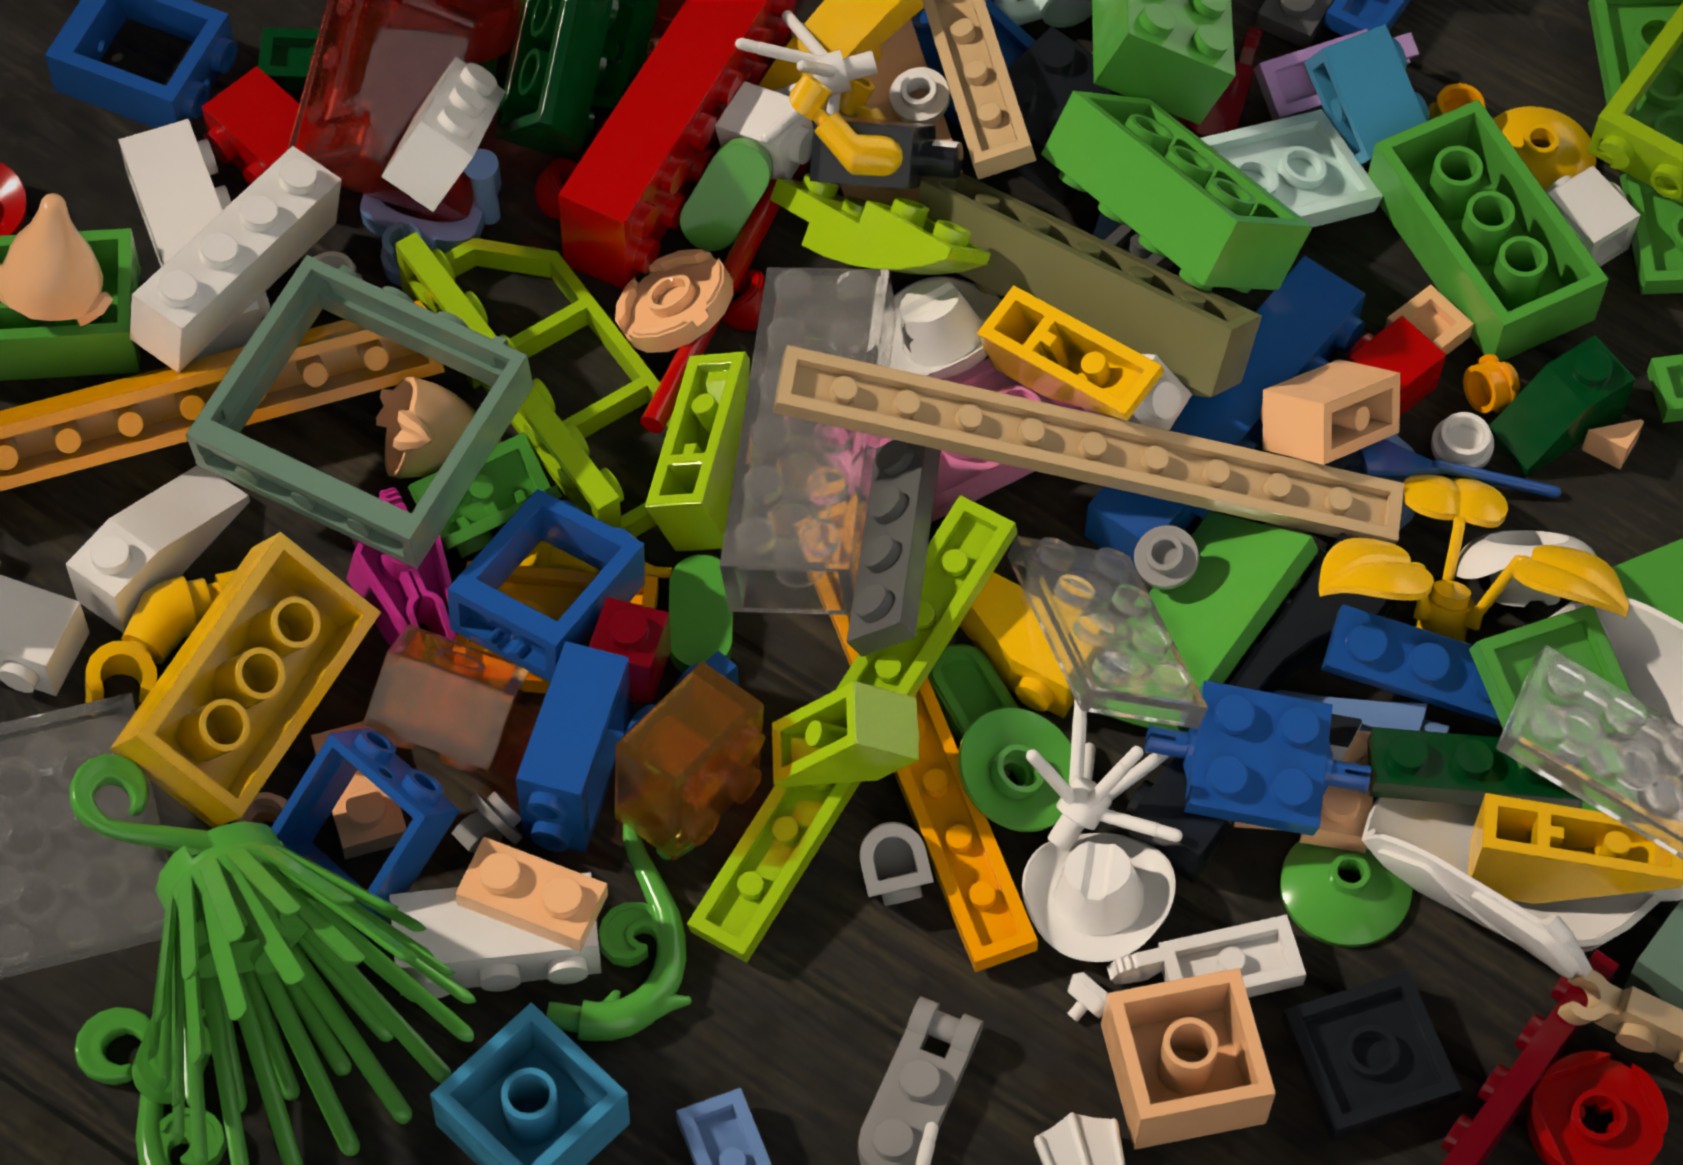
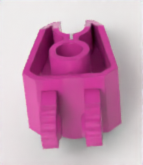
[346,487,456,665]

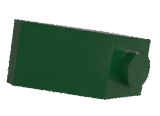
[1489,335,1635,477]

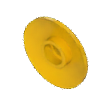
[1493,106,1596,192]

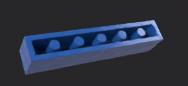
[1084,256,1365,572]

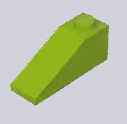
[645,351,750,551]

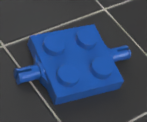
[1145,680,1371,836]

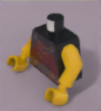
[789,75,963,189]

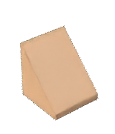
[1581,419,1644,469]

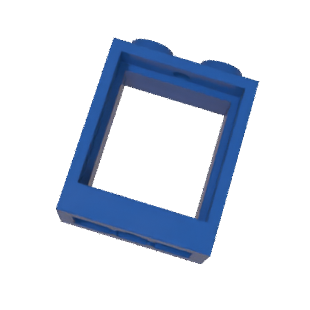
[45,0,237,128]
[447,489,645,682]
[516,641,633,853]
[271,728,460,939]

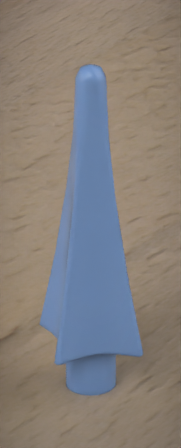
[1274,689,1450,733]

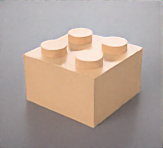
[1101,968,1276,1150]

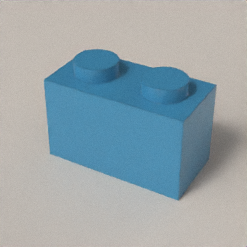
[1304,24,1430,167]

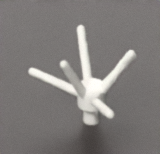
[735,10,878,143]
[1026,691,1183,851]

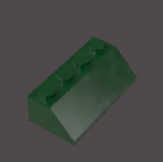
[494,0,619,158]

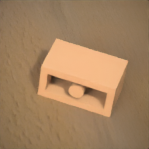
[1260,359,1400,465]

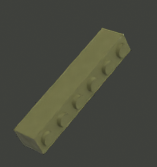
[916,172,1262,397]

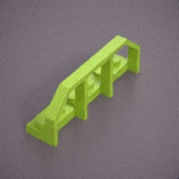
[395,232,672,537]

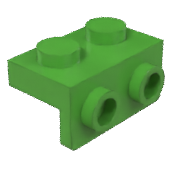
[408,432,562,559]

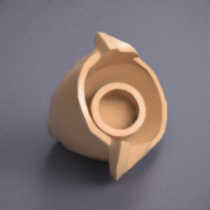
[0,193,114,326]
[376,377,502,479]

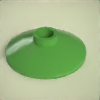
[958,708,1071,832]
[1280,840,1413,948]

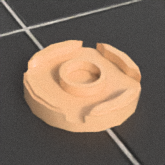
[615,249,733,353]

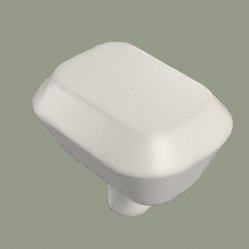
[1067,972,1108,1022]

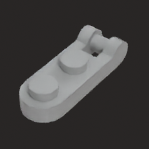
[858,996,984,1165]

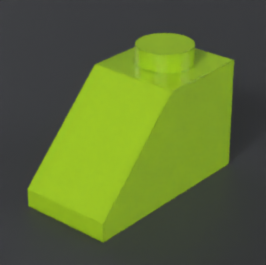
[772,681,920,787]

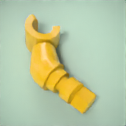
[85,570,236,710]

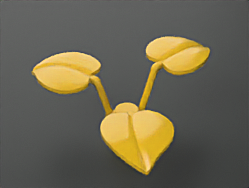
[1318,474,1629,642]

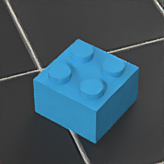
[430,1002,630,1165]

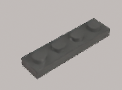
[847,440,941,657]

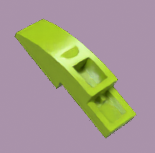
[770,173,991,275]

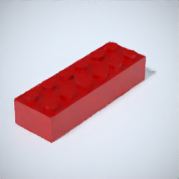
[558,0,797,290]

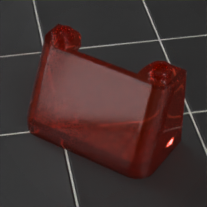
[288,0,522,221]

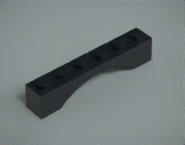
[1126,533,1399,883]

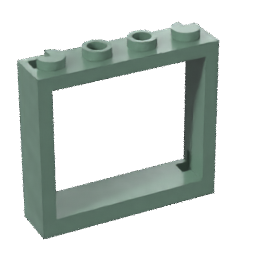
[186,255,533,569]

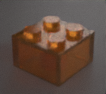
[363,624,530,771]
[615,661,765,861]

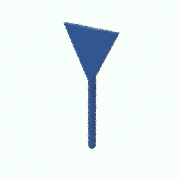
[1358,439,1562,498]

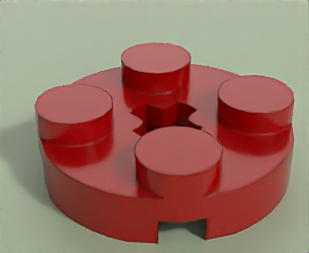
[1527,1051,1669,1165]

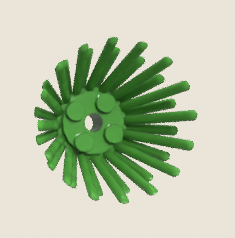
[148,821,476,1165]

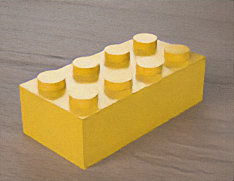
[110,532,381,828]

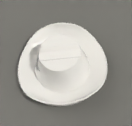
[875,276,1002,379]
[1456,530,1597,607]
[1022,833,1176,962]

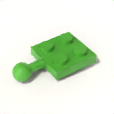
[1469,605,1645,817]

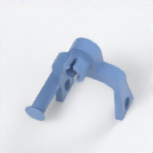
[360,133,502,287]

